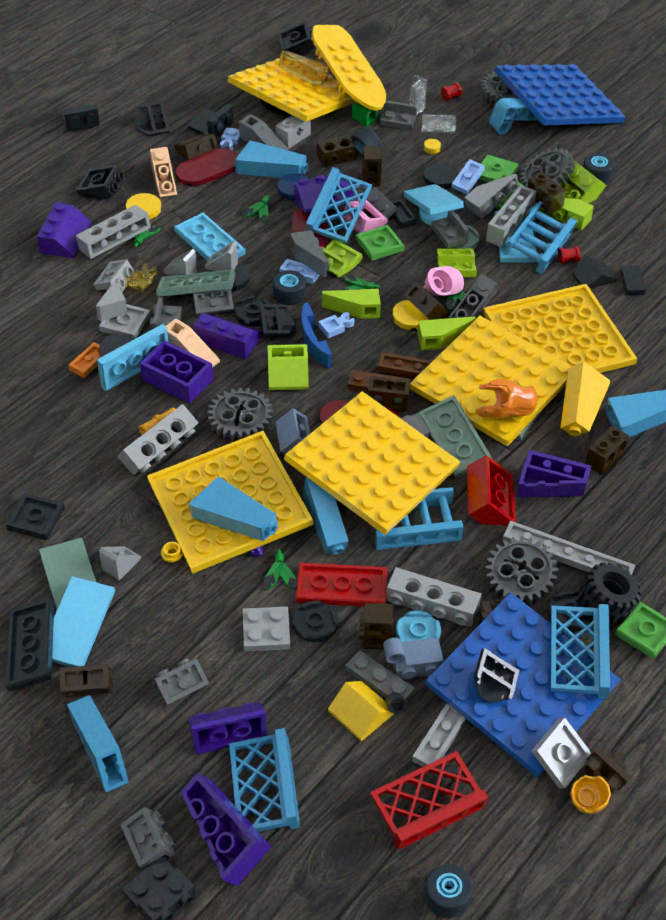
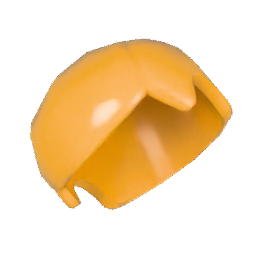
[570,775,611,814]

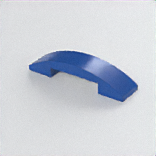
[302,302,332,368]

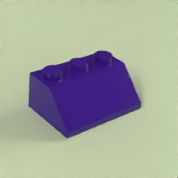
[293,172,355,213]
[37,202,91,258]
[193,313,263,359]
[189,702,267,755]

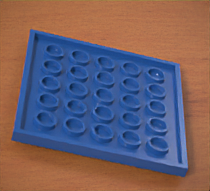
[494,64,625,125]
[425,593,621,778]

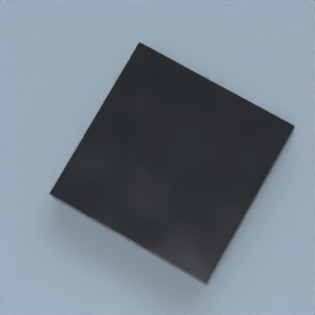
[6,493,65,540]

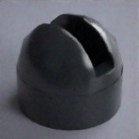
[386,692,407,714]

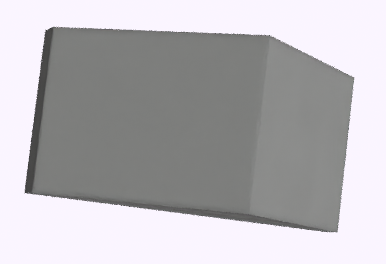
[205,241,238,271]
[163,249,197,276]
[96,282,127,321]
[99,546,141,580]

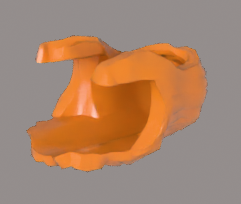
[476,379,538,418]

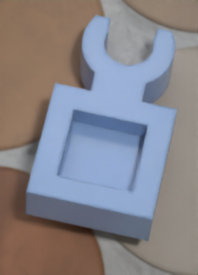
[220,127,241,150]
[319,312,355,338]

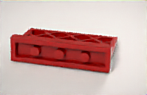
[370,751,488,850]

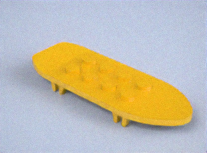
[312,25,386,111]

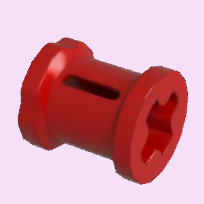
[441,82,462,101]
[558,246,580,264]

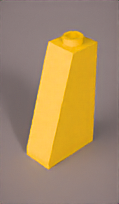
[560,361,610,437]

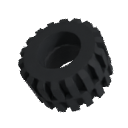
[578,562,642,624]

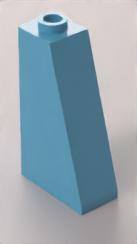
[235,140,308,178]
[605,390,666,437]
[189,476,278,541]
[302,477,349,555]
[67,695,129,792]

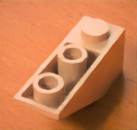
[150,147,177,198]
[166,319,220,368]

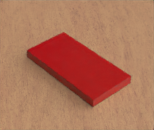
[296,563,387,607]

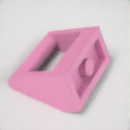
[342,200,388,233]

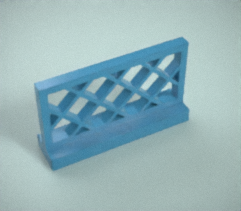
[306,167,372,244]
[551,604,610,699]
[229,728,300,832]

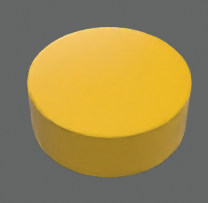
[424,139,441,154]

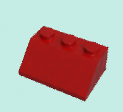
[467,455,516,526]

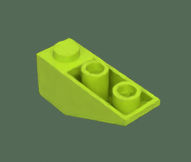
[536,198,594,231]
[322,289,381,319]
[417,317,476,351]

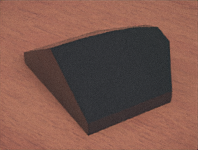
[136,100,170,136]
[572,257,617,289]
[259,304,296,336]
[474,648,519,703]

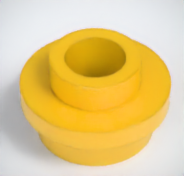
[161,542,183,563]

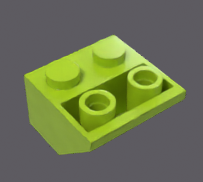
[559,161,607,203]
[268,344,309,390]

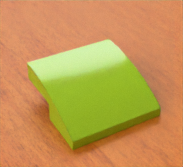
[322,239,363,277]
[437,248,477,277]

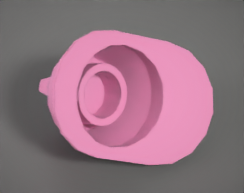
[423,266,464,297]

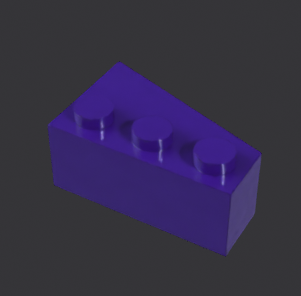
[517,450,591,497]

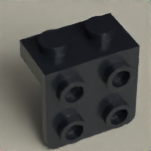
[61,104,100,131]
[188,104,234,137]

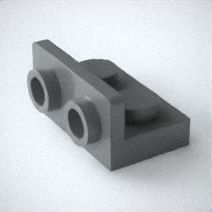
[380,100,417,131]
[431,210,469,249]
[193,289,234,316]
[150,297,182,329]
[152,658,210,706]
[120,807,175,869]

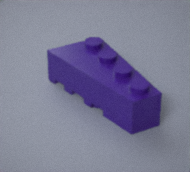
[181,773,271,886]

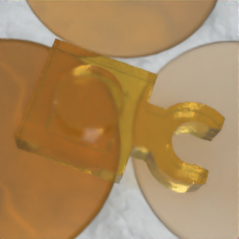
[127,263,157,292]

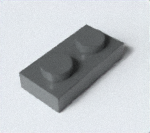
[367,187,398,219]

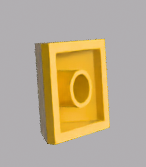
[328,681,394,741]

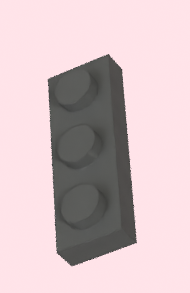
[345,650,415,701]

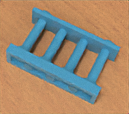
[504,201,577,274]
[375,487,463,550]

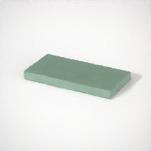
[156,269,235,297]
[418,395,492,479]
[39,538,97,609]

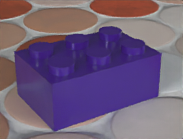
[140,340,213,404]

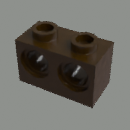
[317,134,356,167]
[362,146,382,187]
[527,171,566,214]
[368,376,410,411]
[585,426,629,475]
[359,603,393,650]
[60,664,113,698]

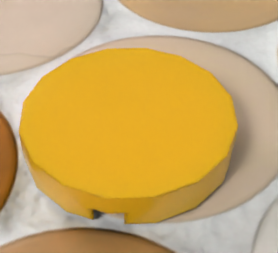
[126,193,161,220]
[393,300,430,330]

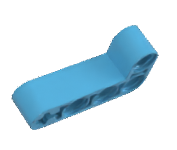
[489,98,538,135]

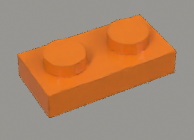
[68,342,101,378]

